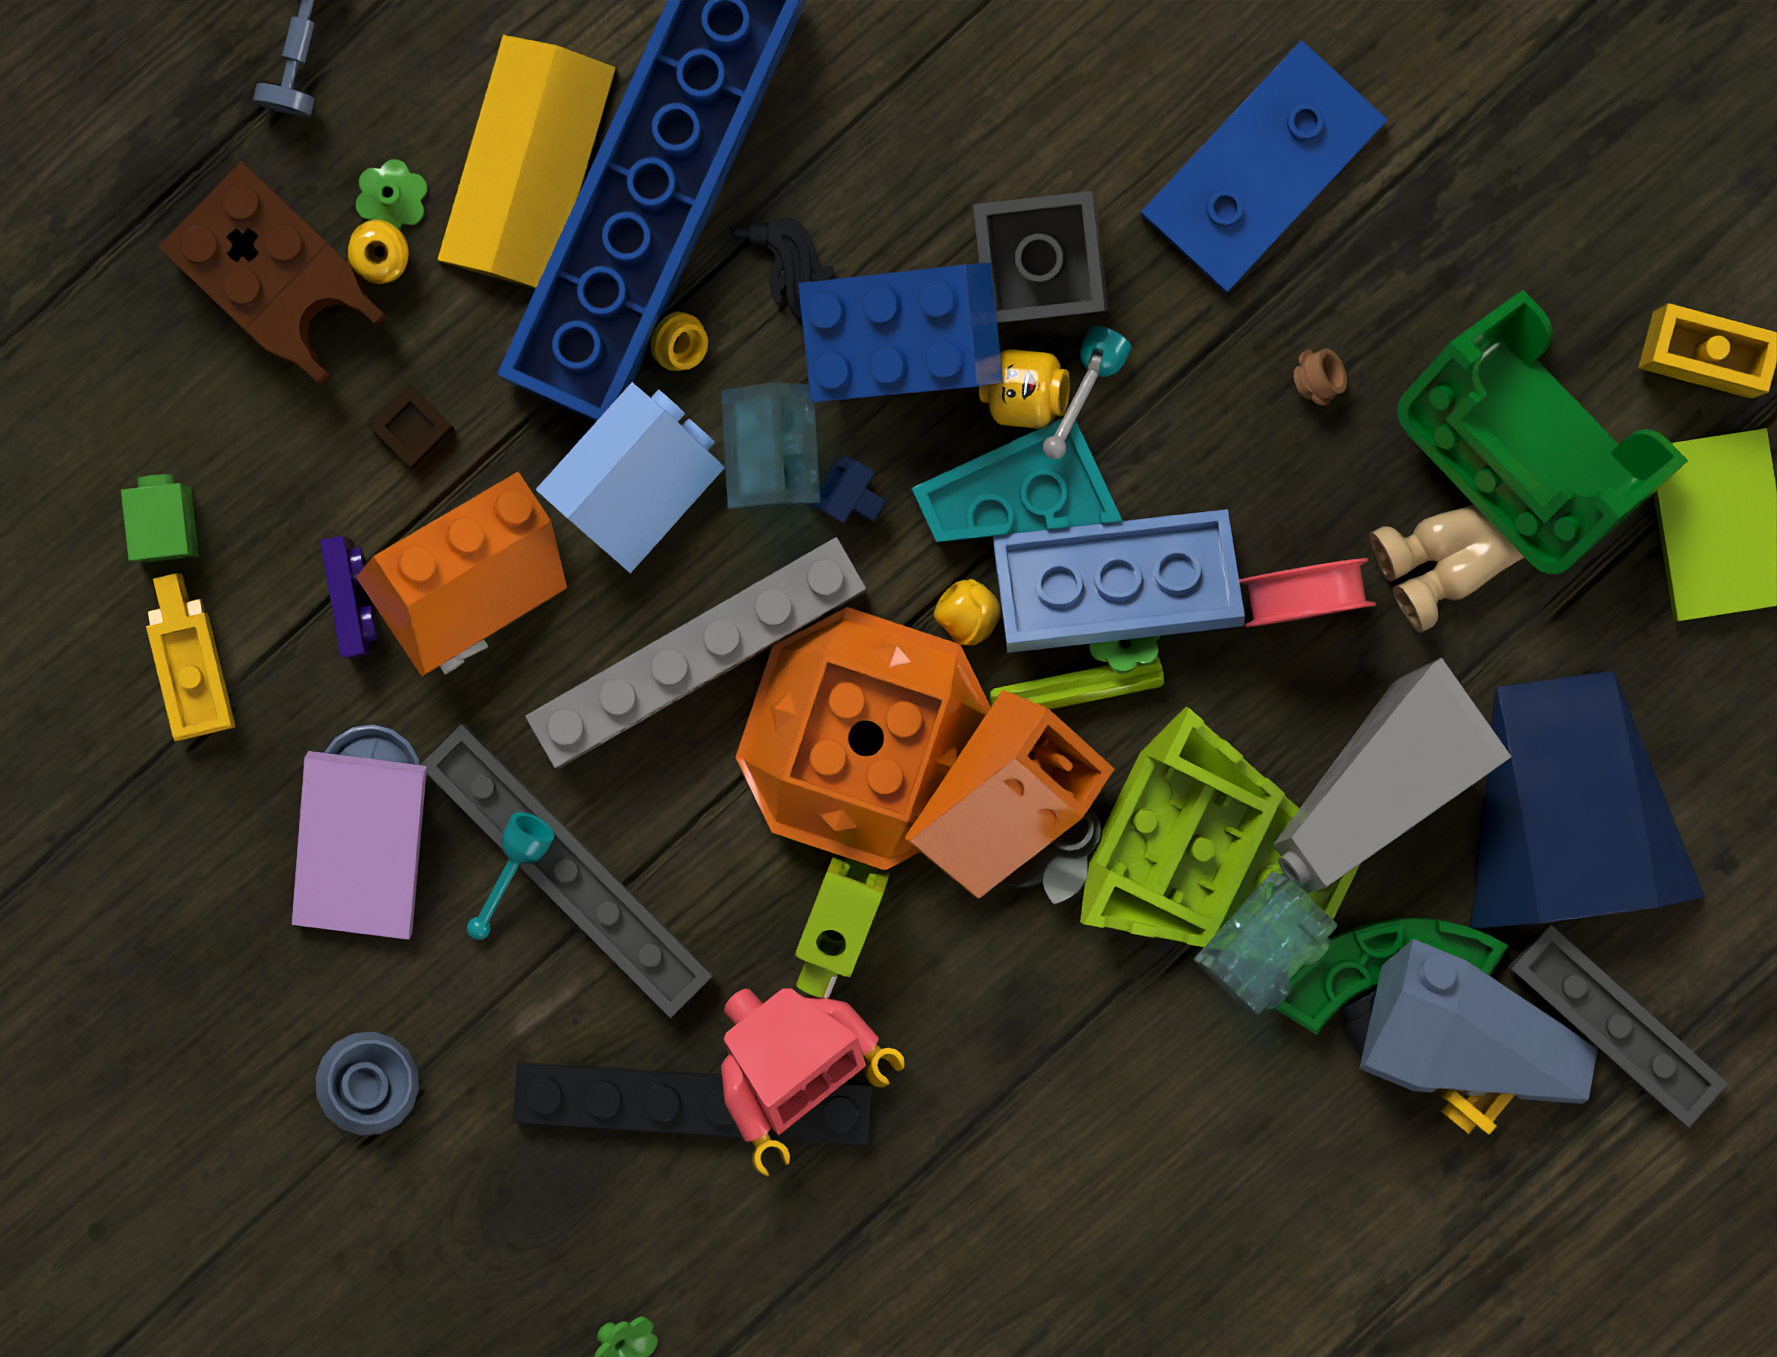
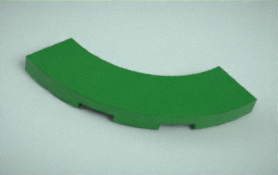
[1264,917,1508,1035]

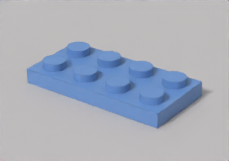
[993,509,1245,653]

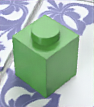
[121,474,199,564]

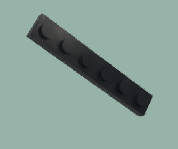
[513,1062,872,1145]

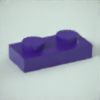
[320,536,379,659]

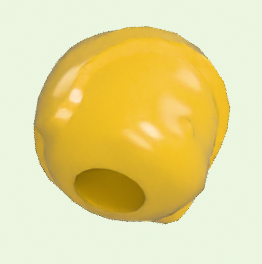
[348,219,409,284]
[933,579,1002,646]

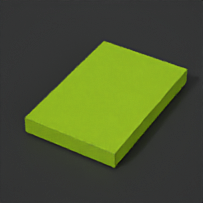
[1653,428,1777,622]

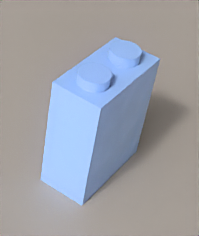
[536,382,725,573]

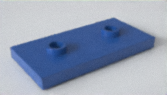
[1140,40,1388,294]

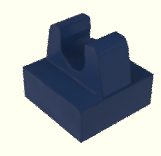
[810,455,886,523]

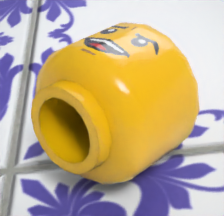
[979,349,1070,429]

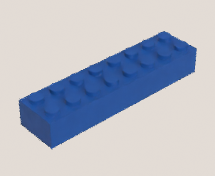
[497,0,806,423]

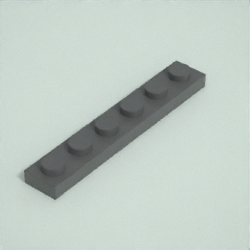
[421,724,713,1018]

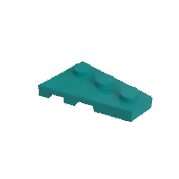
[911,418,1122,543]

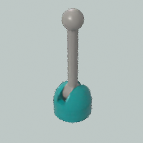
[1043,326,1132,460]

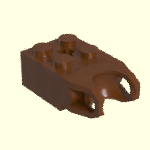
[158,161,387,385]

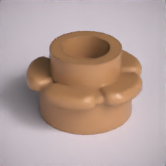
[1294,349,1347,406]

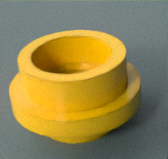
[650,312,708,371]

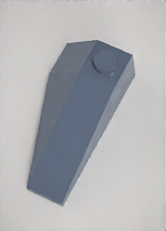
[1359,939,1598,1104]

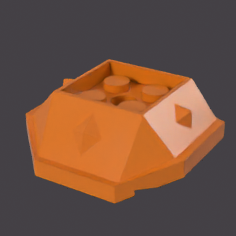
[735,607,991,870]

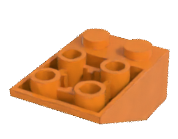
[904,690,1115,899]

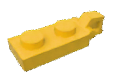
[146,573,236,742]

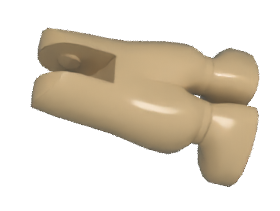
[1370,504,1524,633]

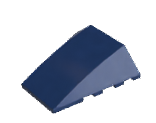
[1469,671,1705,928]

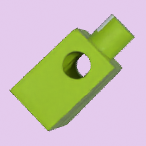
[795,854,890,998]

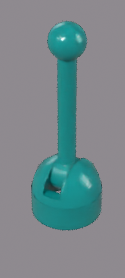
[467,812,554,940]

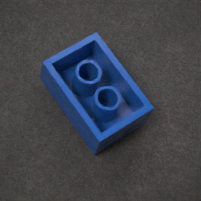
[798,263,1003,403]

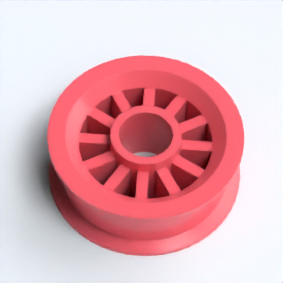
[1238,558,1376,627]

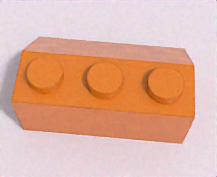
[356,471,567,677]

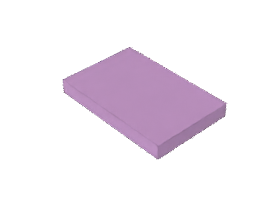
[292,751,427,940]

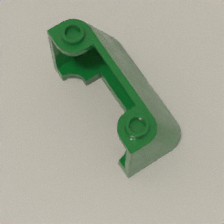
[1397,290,1688,574]

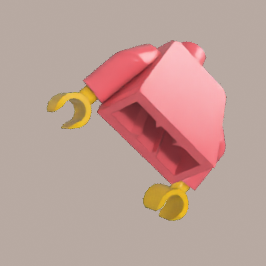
[721,988,904,1176]

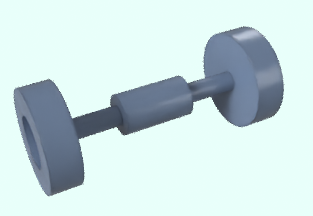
[252,0,315,117]

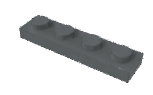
[1508,924,1728,1128]

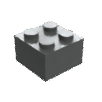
[973,191,1108,323]

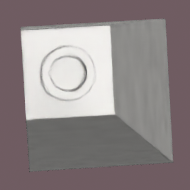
[1273,658,1512,894]

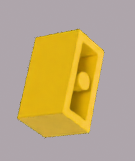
[1638,303,1777,399]

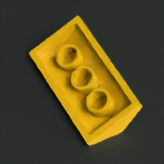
[437,35,617,289]

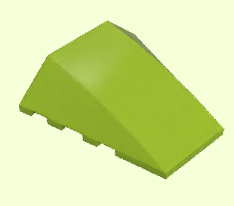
[1080,707,1361,965]

